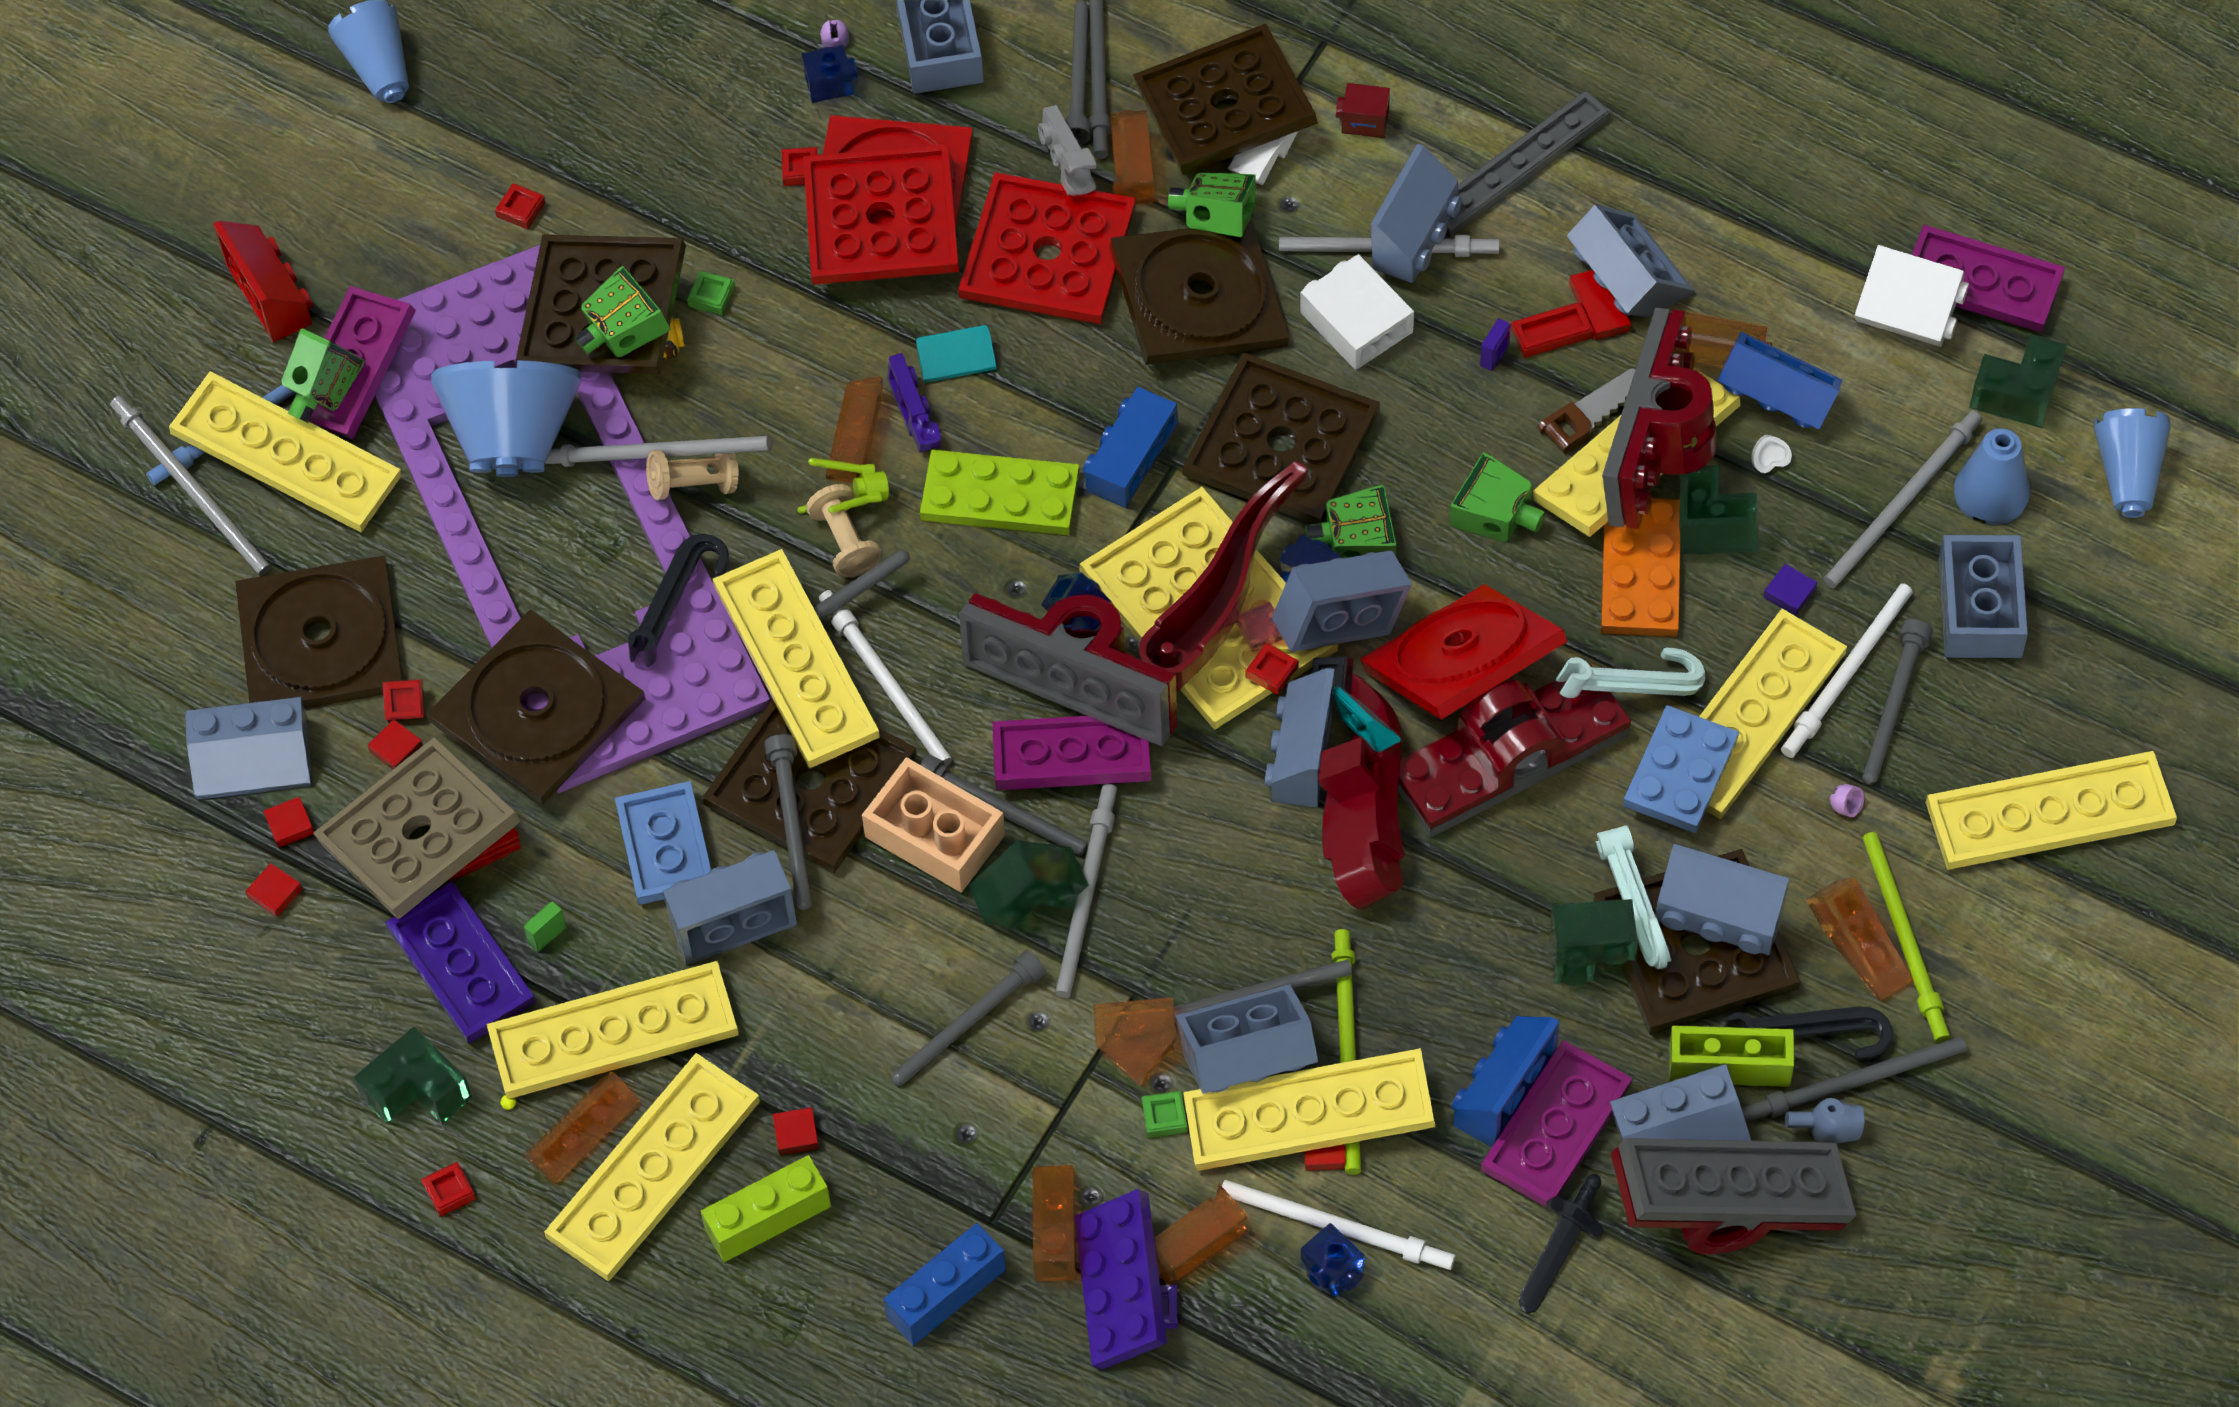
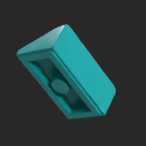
[916,325,997,383]
[1333,686,1401,753]

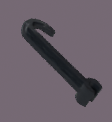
[628,534,729,667]
[1725,1006,1893,1061]

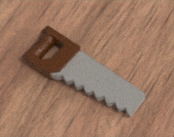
[1537,368,1636,453]

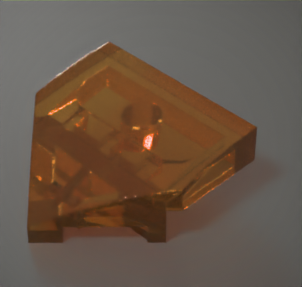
[1093,997,1177,1086]

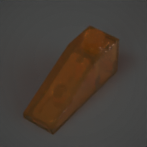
[1806,877,1913,1000]
[1033,1165,1076,1281]

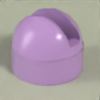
[820,19,850,51]
[1829,784,1864,817]

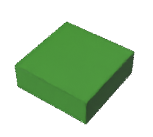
[687,271,735,315]
[524,901,567,952]
[1141,1091,1188,1138]

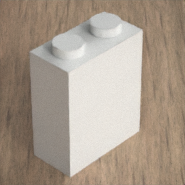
[1855,245,1969,347]
[1300,254,1414,370]

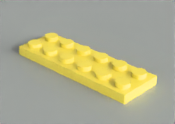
[1533,368,1740,537]
[169,371,401,533]
[713,549,880,769]
[1699,609,1847,820]
[1925,751,2177,870]
[487,961,739,1099]
[1183,1048,1435,1171]
[544,1053,760,1282]

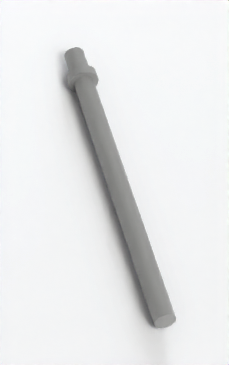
[110,395,271,576]
[1823,410,1983,588]
[545,436,773,467]

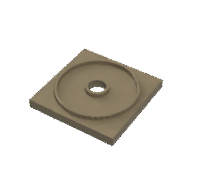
[313,737,521,920]

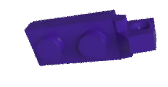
[887,353,941,453]

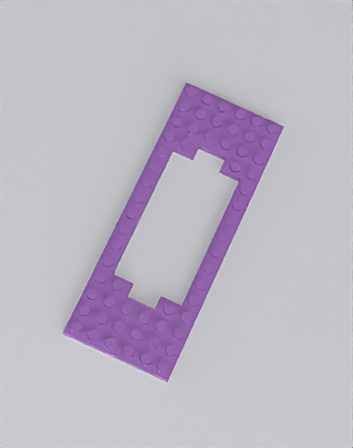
[374,245,771,793]

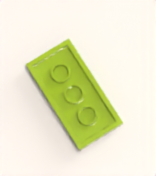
[920,450,1080,536]

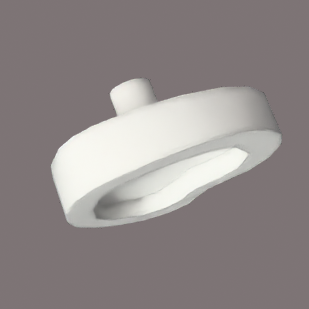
[1751,435,1792,473]

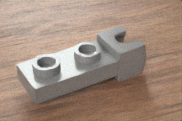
[1038,105,1097,196]

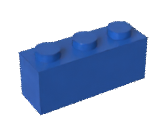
[1717,331,1842,429]
[1082,386,1178,508]
[884,1223,1006,1346]

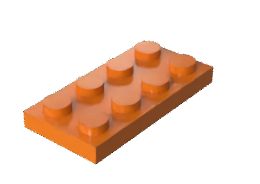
[1601,498,1681,637]

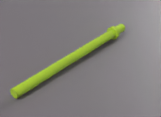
[1331,929,1361,1175]

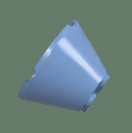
[431,360,582,477]

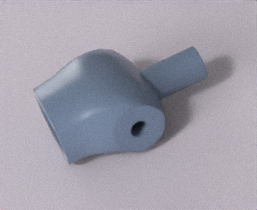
[1785,1098,1864,1144]

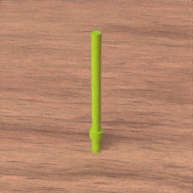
[1862,832,1951,1043]

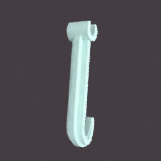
[1556,648,1705,698]
[1596,825,1671,969]

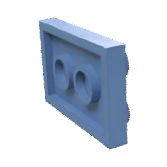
[1623,705,1739,833]
[615,781,711,905]

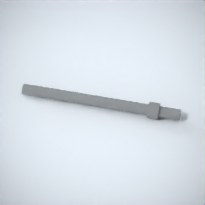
[1279,235,1499,257]
[1055,784,1117,998]

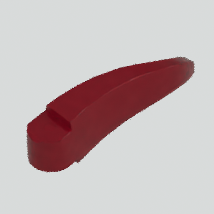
[1139,462,1307,691]
[1322,673,1405,910]

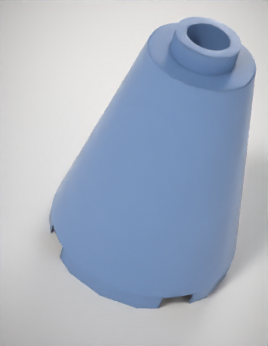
[328,0,409,103]
[2094,408,2171,518]
[1954,428,2030,525]

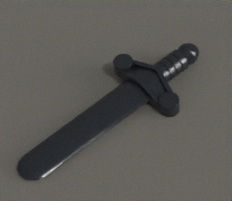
[1518,1174,1603,1313]

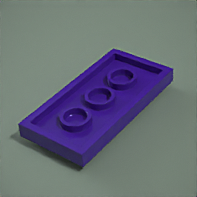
[385,882,536,1044]
[1075,1189,1167,1370]

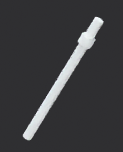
[1781,584,1913,758]
[819,590,952,766]
[1220,1180,1456,1270]

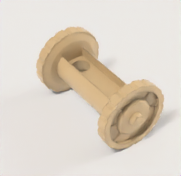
[646,450,739,500]
[806,484,882,578]

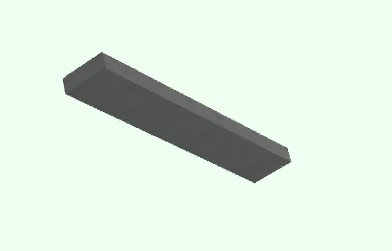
[1446,90,1611,237]

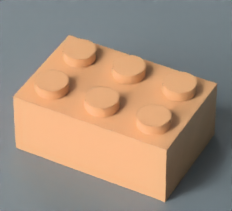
[862,757,1005,893]

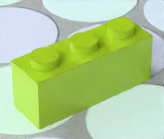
[1669,1026,1794,1087]
[701,1155,831,1263]

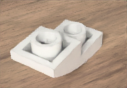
[1228,131,1298,186]

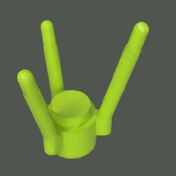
[797,458,889,514]

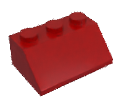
[213,221,313,343]

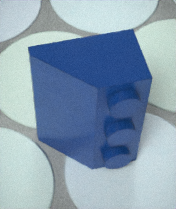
[1451,1016,1560,1147]

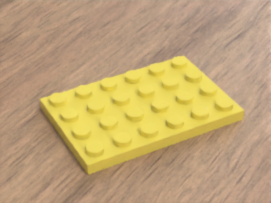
[1079,487,1338,730]

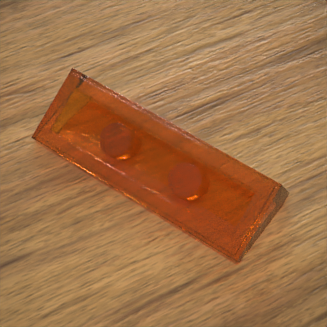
[826,377,884,482]
[523,1072,640,1184]

